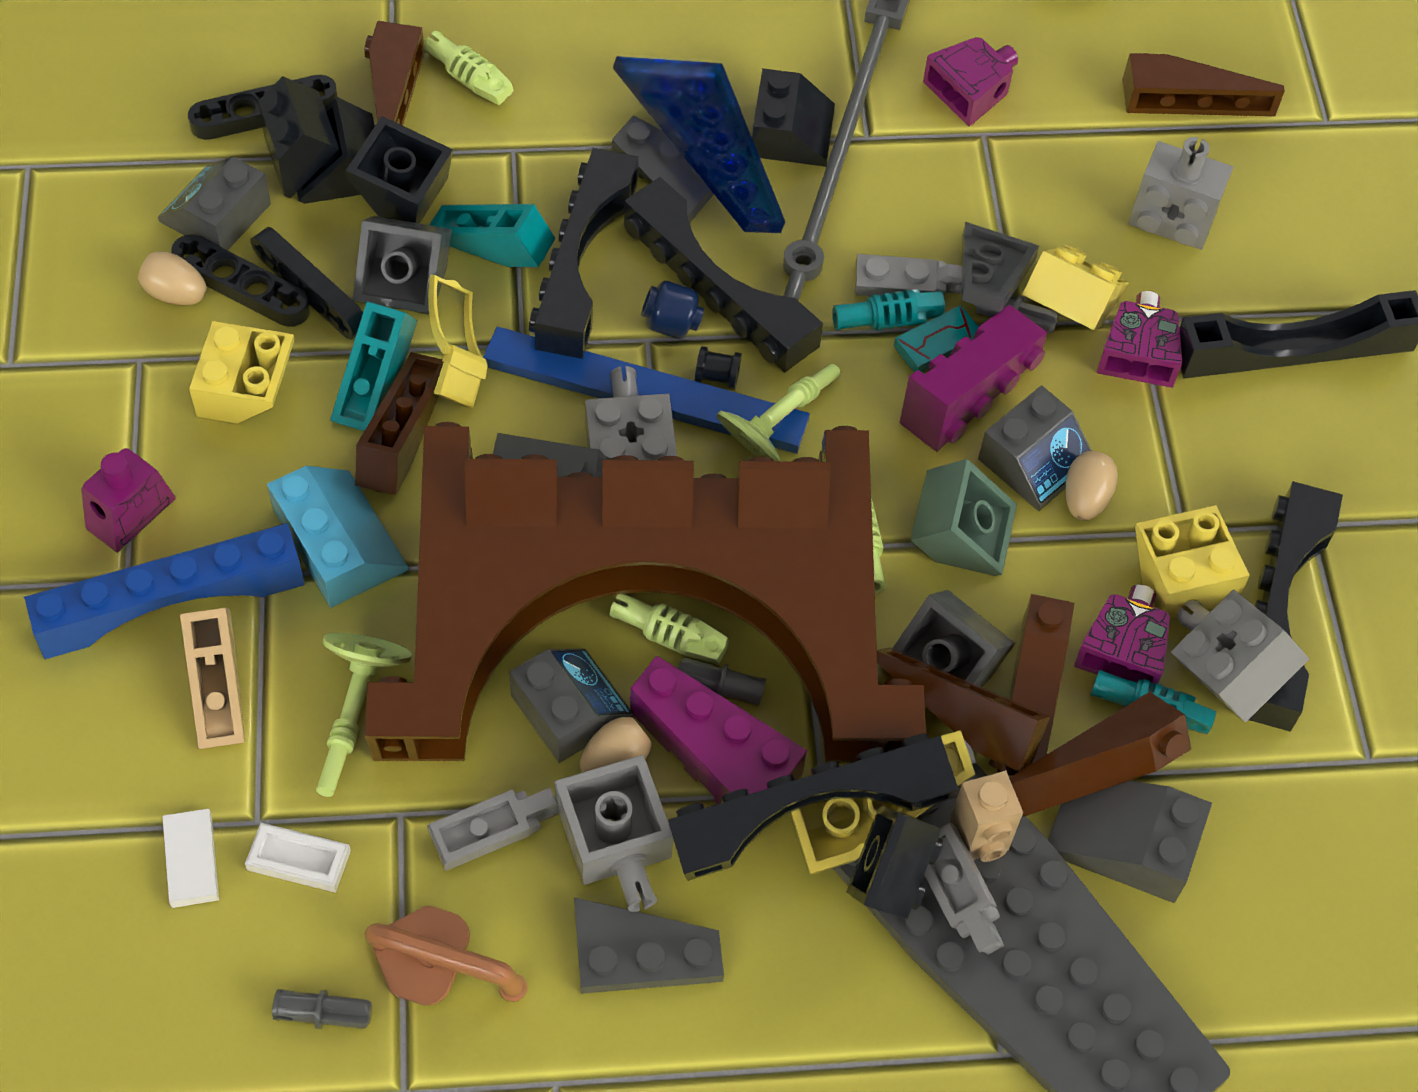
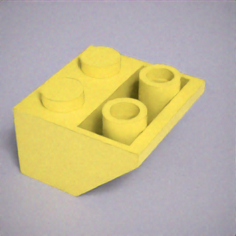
[1022,245,1129,330]
[189,321,295,424]
[1135,505,1250,618]

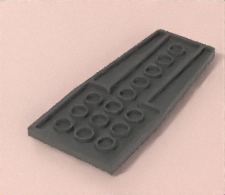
[833,763,1230,1092]

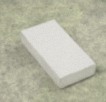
[162,809,219,908]
[245,823,351,893]

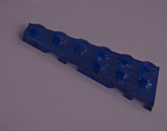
[613,56,786,233]

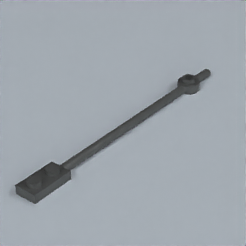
[783,0,910,301]

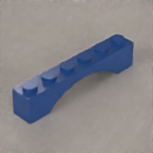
[24,523,305,659]

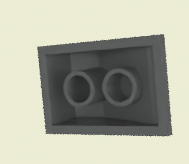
[1048,781,1212,903]

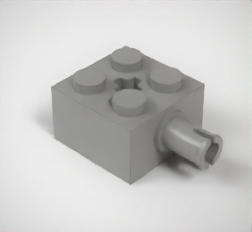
[1128,137,1234,250]
[585,366,677,460]
[1171,589,1309,723]
[555,755,673,912]

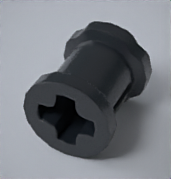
[694,346,742,389]

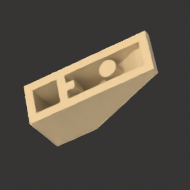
[180,608,245,749]

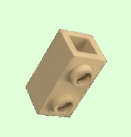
[949,771,1023,862]

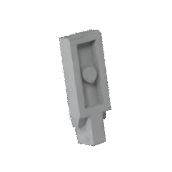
[855,254,962,296]
[427,788,559,871]
[924,822,1004,955]

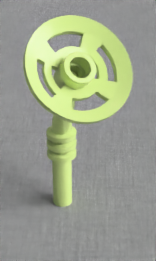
[716,364,841,461]
[316,633,412,797]

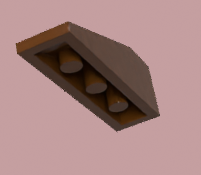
[365,21,425,126]
[1122,53,1285,116]
[355,352,444,495]
[997,594,1075,775]
[877,648,1050,774]
[1009,692,1191,817]

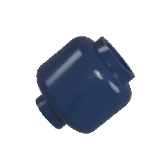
[641,281,704,339]

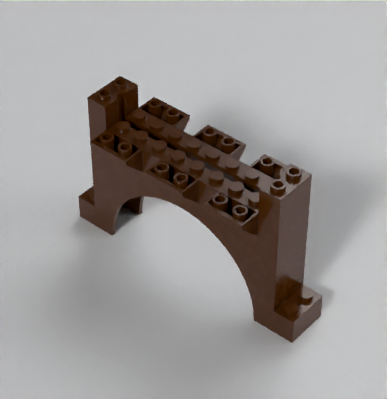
[365,422,926,763]

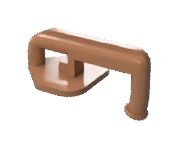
[365,906,527,1006]

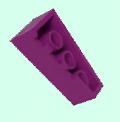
[899,305,1047,452]
[630,656,807,841]

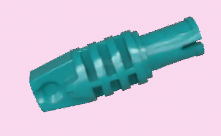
[832,289,946,331]
[1090,669,1216,734]

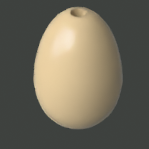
[138,251,207,305]
[1065,451,1118,521]
[580,717,652,773]

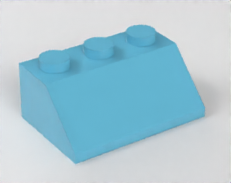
[267,466,408,608]

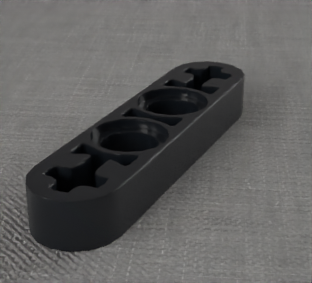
[188,74,338,140]
[250,227,363,340]
[171,235,310,327]

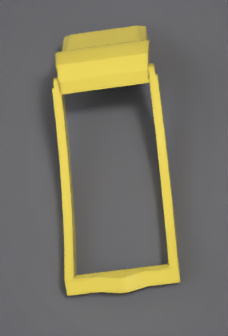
[428,275,488,408]

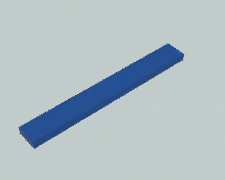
[483,326,810,454]

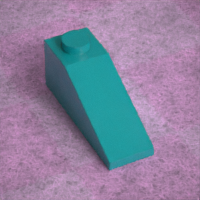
[430,204,556,267]
[330,301,418,431]

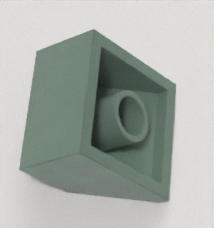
[910,459,1017,576]

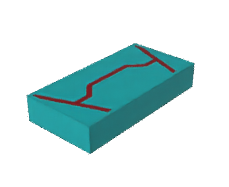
[894,305,979,372]

